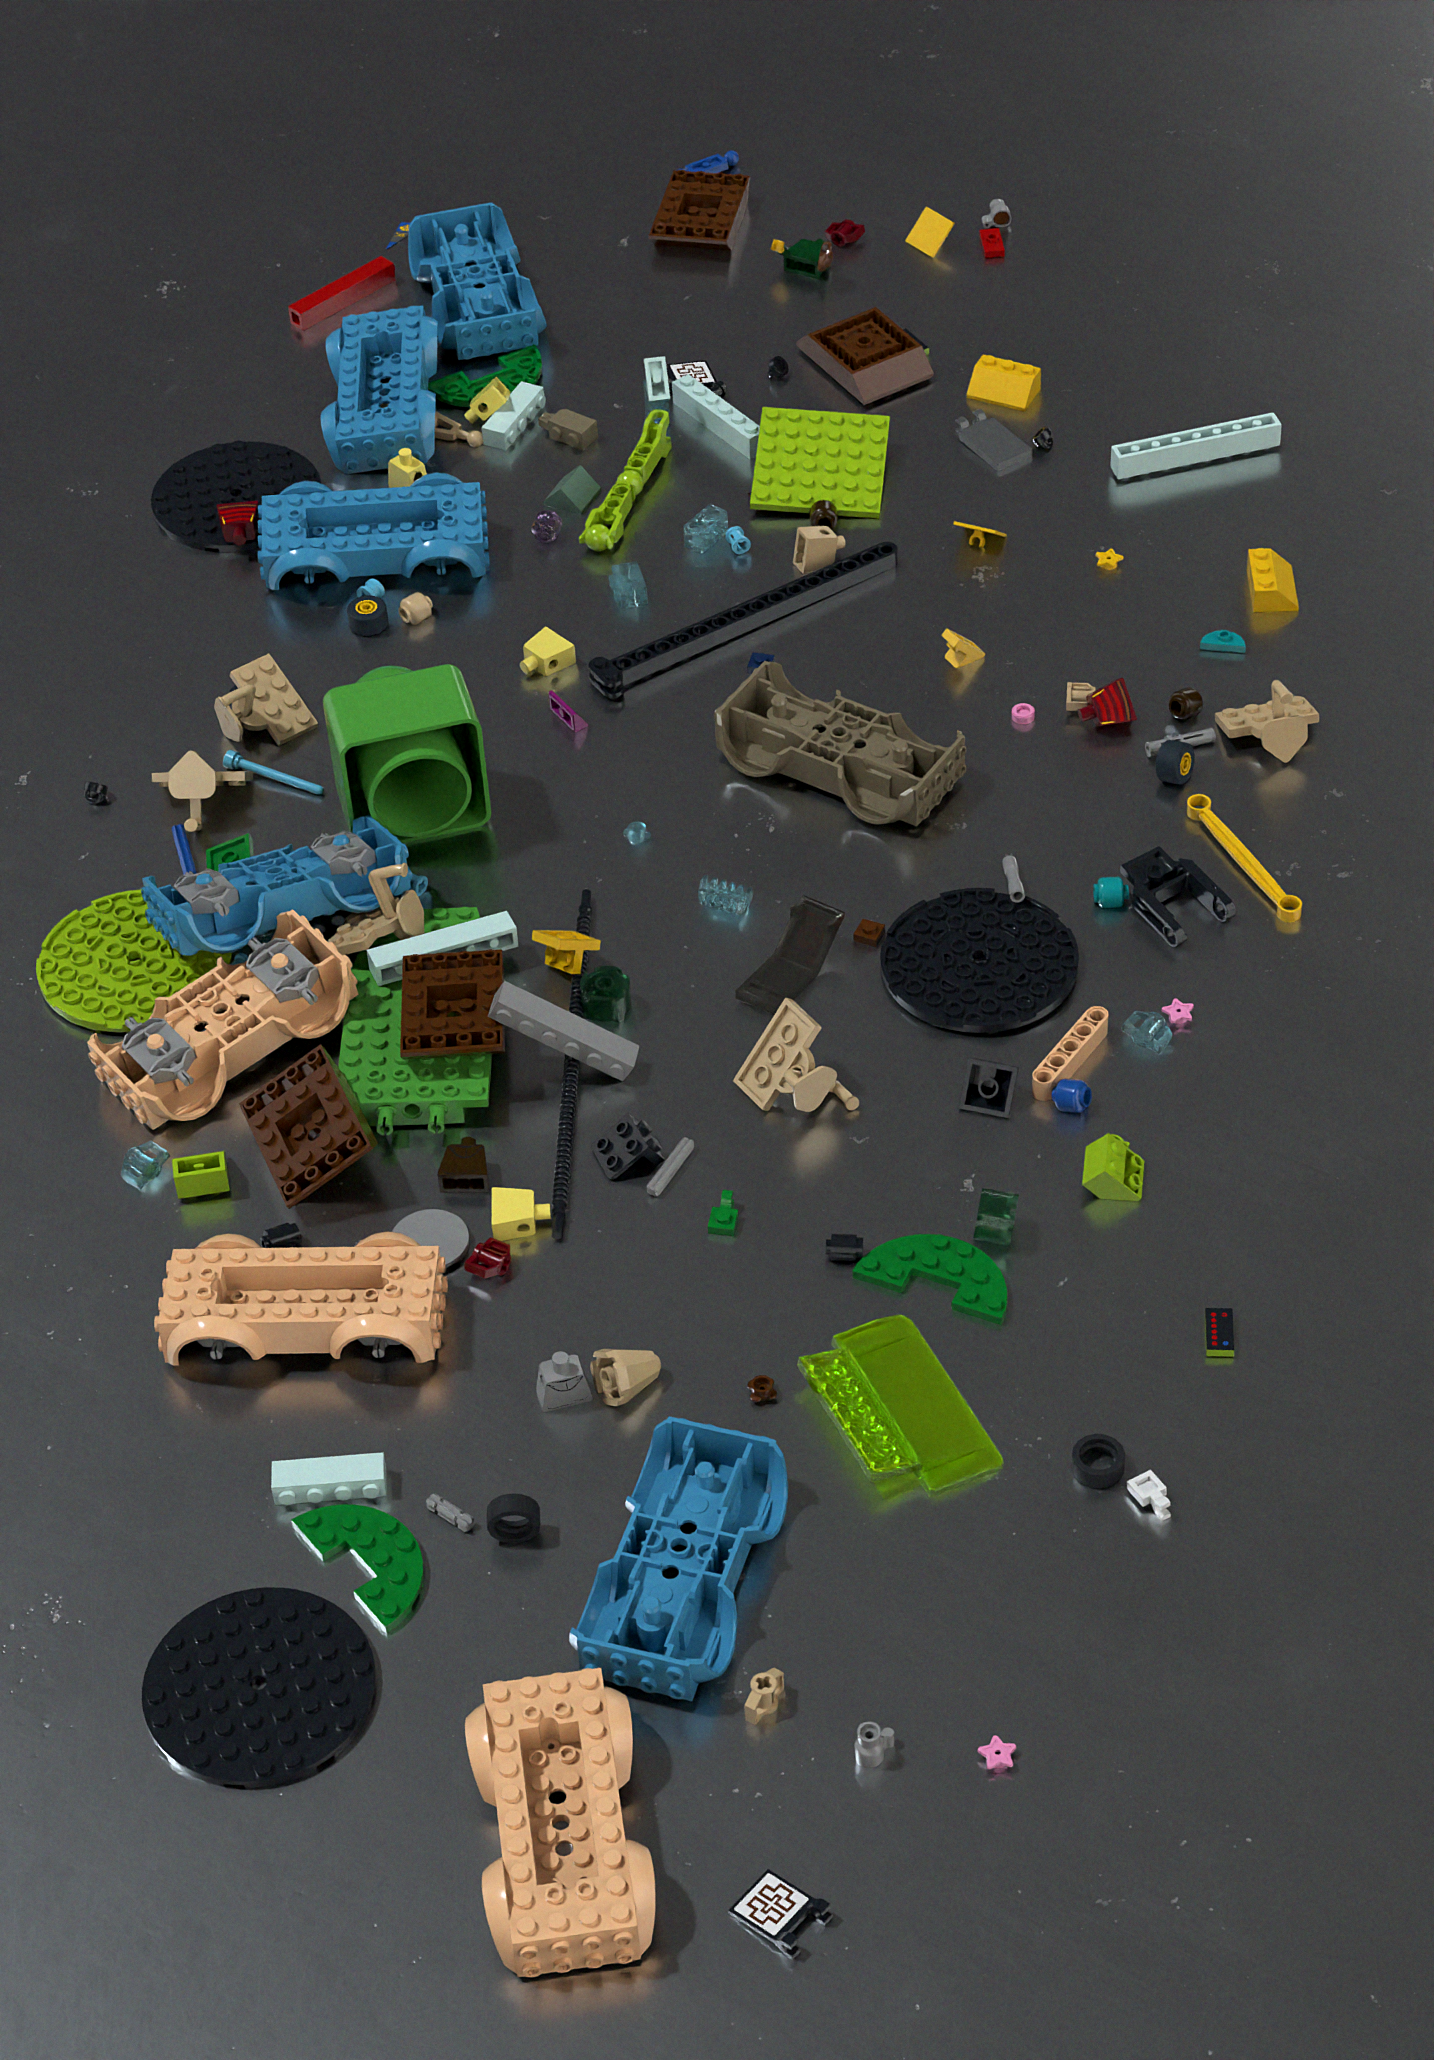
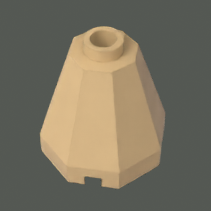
[590,1349,661,1406]

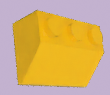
[966,354,1041,412]
[1247,548,1299,612]

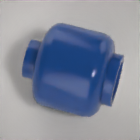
[1052,1079,1092,1113]

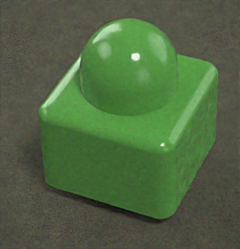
[323,664,491,843]

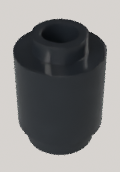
[260,1222,302,1248]
[825,1234,863,1261]

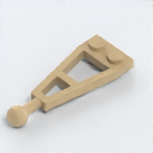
[384,403,483,447]

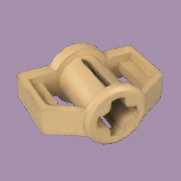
[1066,682,1096,711]
[744,1667,784,1726]

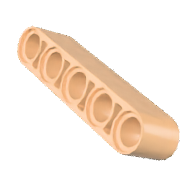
[1032,1006,1108,1101]

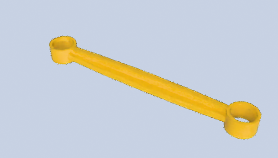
[1187,794,1302,922]

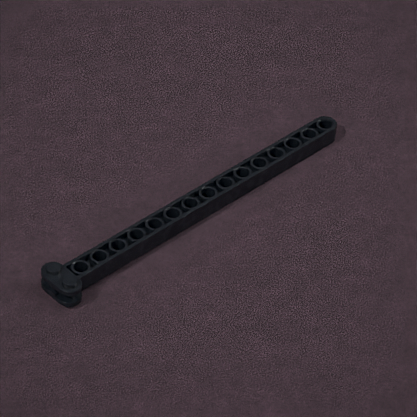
[589,542,898,698]

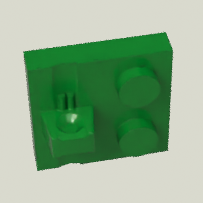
[206,833,254,872]

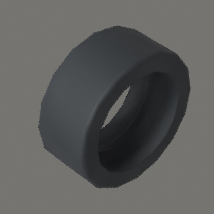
[1071,1434,1125,1489]
[487,1493,540,1543]

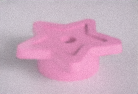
[1161,998,1194,1024]
[978,1735,1016,1769]

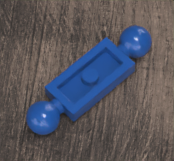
[677,150,739,173]

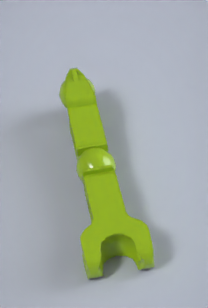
[579,409,672,551]

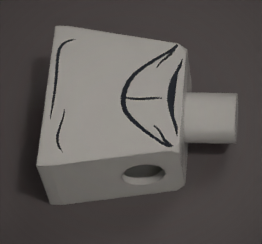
[536,1351,593,1412]

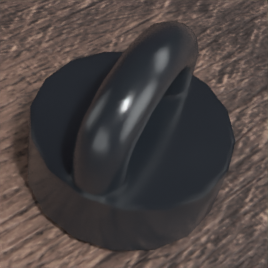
[768,356,789,378]
[1032,426,1053,449]
[84,781,108,804]

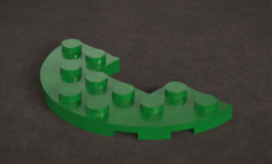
[428,344,542,408]
[852,1234,1007,1325]
[291,1504,424,1634]

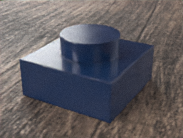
[747,652,775,674]

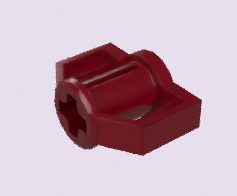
[825,219,865,247]
[464,1237,511,1279]

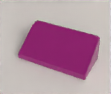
[549,690,588,732]

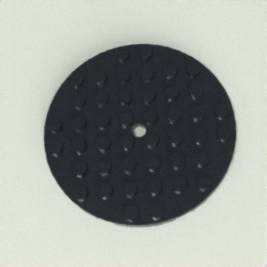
[151,440,321,552]
[880,888,1079,1033]
[141,1587,376,1789]

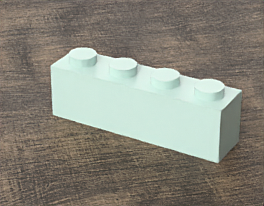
[482,382,546,450]
[271,1452,387,1505]

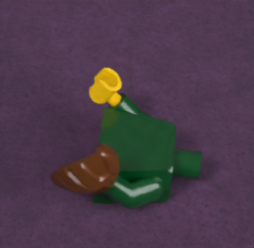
[770,239,833,279]

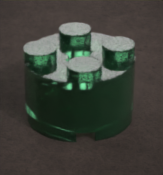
[580,965,632,1022]
[973,1188,1019,1246]

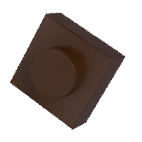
[853,919,885,947]

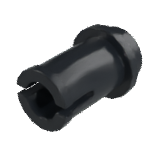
[710,381,727,397]

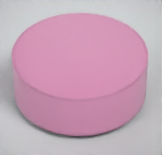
[1012,703,1035,725]

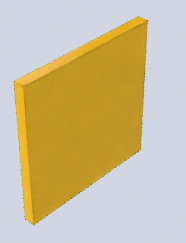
[905,206,955,258]
[953,521,1007,548]

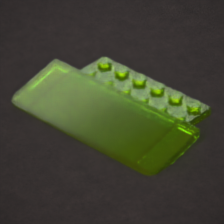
[797,1315,1003,1498]

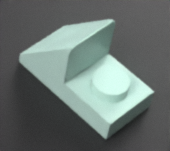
[644,356,670,402]

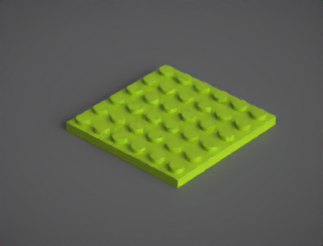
[750,407,890,519]

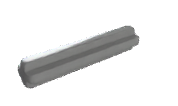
[647,1137,694,1197]

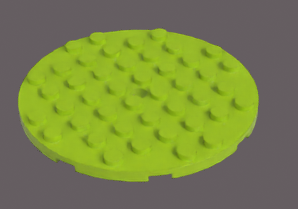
[36,890,232,1032]

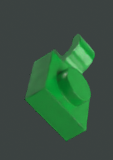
[708,1190,739,1236]

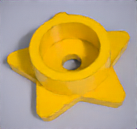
[1095,548,1124,570]

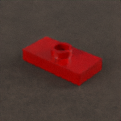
[979,228,1005,258]

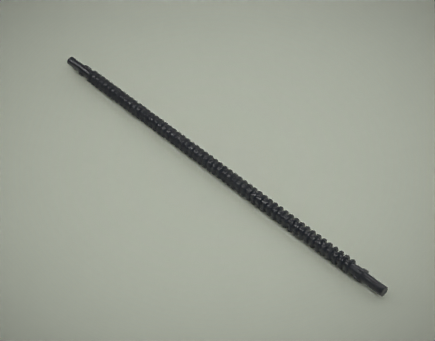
[551,889,592,1239]

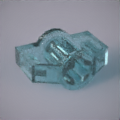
[1121,1011,1173,1054]
[121,1141,170,1190]

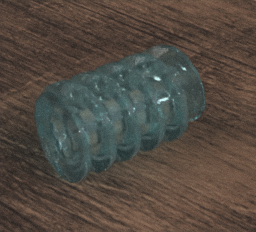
[698,875,753,915]

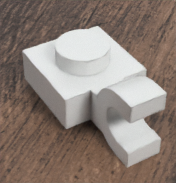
[1127,1470,1171,1521]

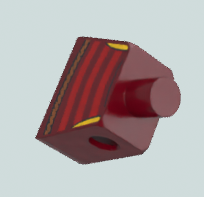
[217,501,261,545]
[1078,678,1137,727]

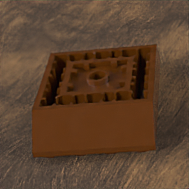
[649,170,750,251]
[796,307,934,405]
[400,949,505,1060]
[239,1044,378,1209]

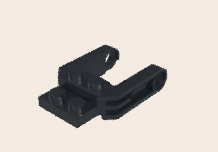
[1120,846,1236,947]

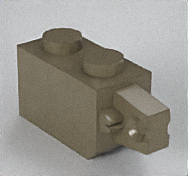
[538,409,598,451]

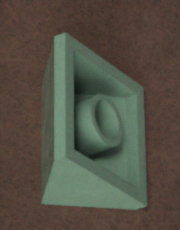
[543,465,601,515]

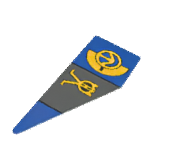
[386,222,410,249]

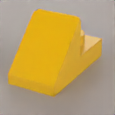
[942,628,985,668]

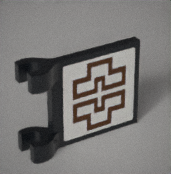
[666,360,717,396]
[728,1869,833,1959]

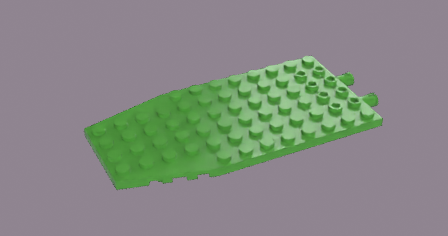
[338,907,492,1135]

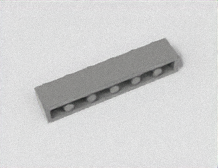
[488,981,640,1081]

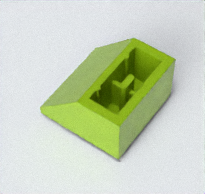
[1082,1133,1145,1201]
[172,1150,230,1199]

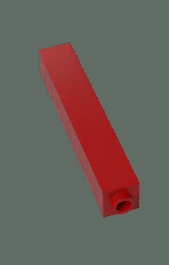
[288,256,396,331]

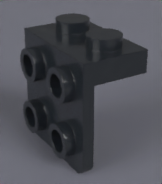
[591,1113,665,1180]

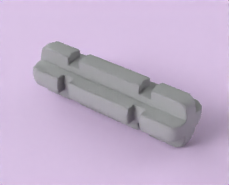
[426,1493,475,1532]

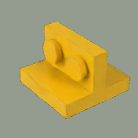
[532,930,601,974]

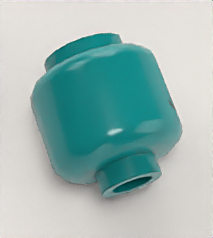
[1093,876,1129,909]

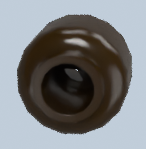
[809,500,838,530]
[1169,687,1203,720]

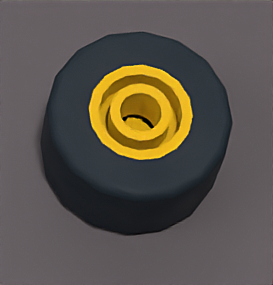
[347,595,388,636]
[1155,740,1195,785]

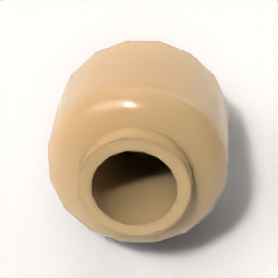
[398,592,433,625]

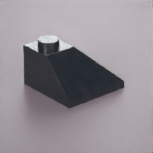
[959,1058,1019,1118]

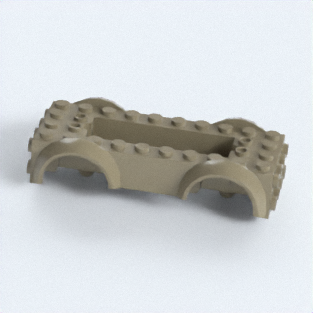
[714,661,967,826]

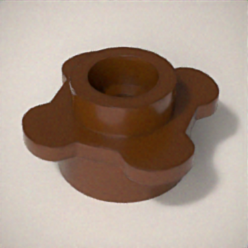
[747,1375,777,1402]

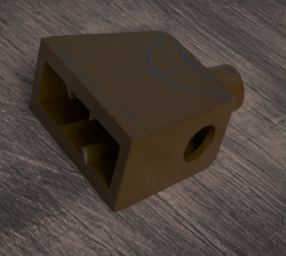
[437,1137,489,1193]

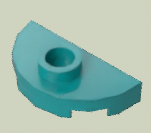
[1200,630,1246,653]

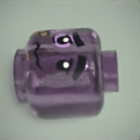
[531,510,563,543]

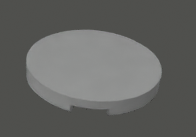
[392,1209,470,1268]

